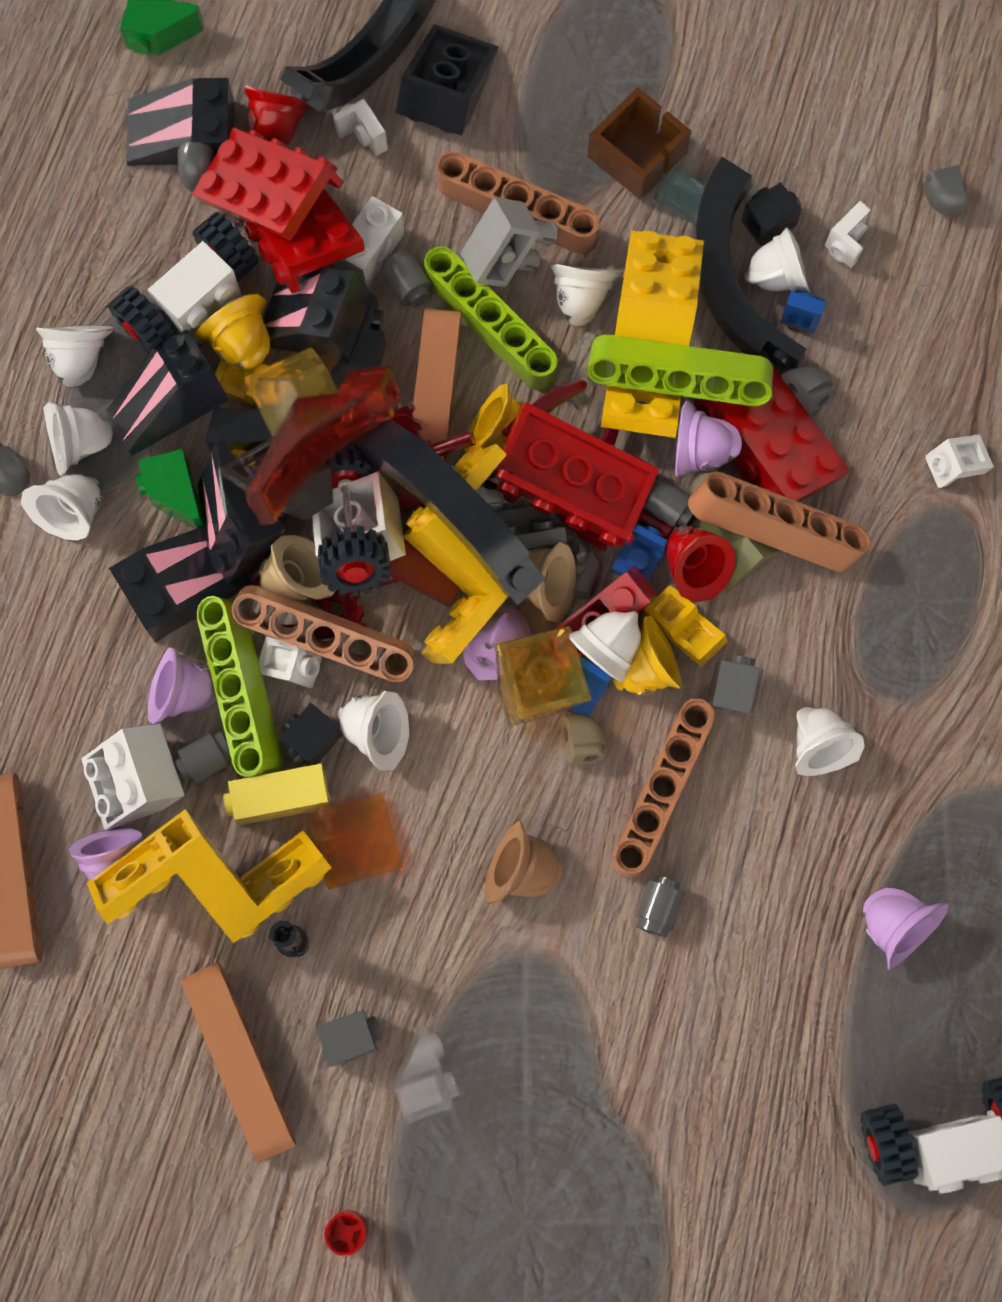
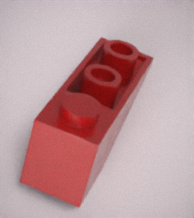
[540,565,658,670]

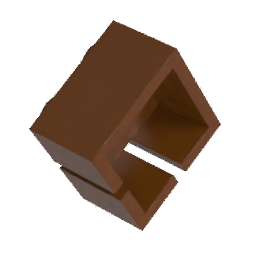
[587,87,692,200]

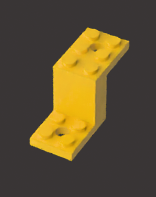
[601,230,704,438]
[403,444,507,664]
[86,809,332,944]

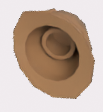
[485,821,563,904]

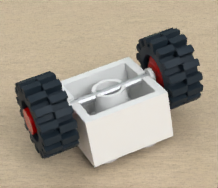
[108,212,259,354]
[309,437,406,596]
[861,1077,1002,1193]

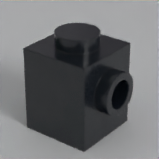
[741,182,802,247]
[280,702,343,767]

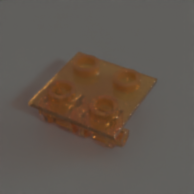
[307,793,403,890]

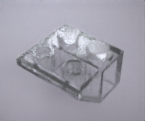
[392,1026,460,1125]

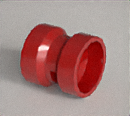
[324,1210,369,1256]

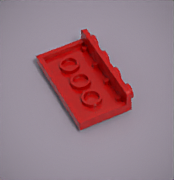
[192,127,344,241]
[233,188,365,294]
[693,355,850,502]
[489,402,659,548]

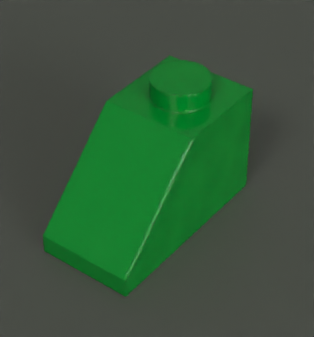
[119,0,204,55]
[135,449,204,529]

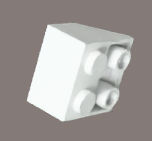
[81,724,185,830]

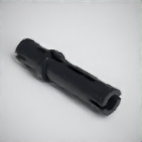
[269,921,309,958]

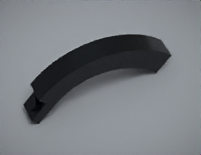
[280,0,437,112]
[695,157,807,369]
[205,295,386,456]
[354,416,545,606]

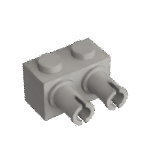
[460,197,558,287]

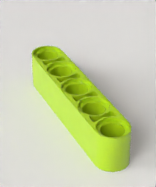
[424,246,557,391]
[587,335,773,406]
[197,596,283,777]

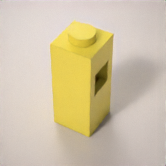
[224,764,331,826]

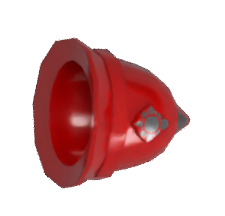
[244,86,311,146]
[666,526,736,602]

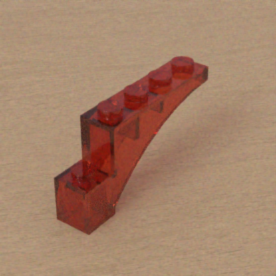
[245,365,402,525]

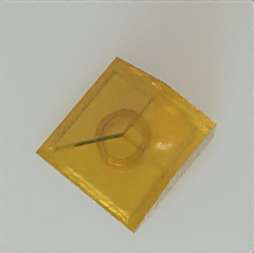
[244,347,344,443]
[495,626,591,727]

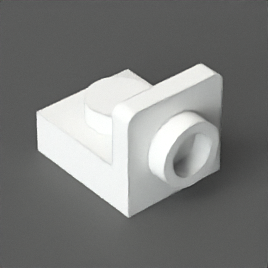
[333,99,388,156]
[824,201,871,268]
[926,434,994,488]
[258,636,322,688]

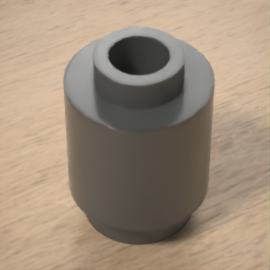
[383,251,433,307]
[644,478,694,529]
[175,731,232,784]
[636,876,685,938]

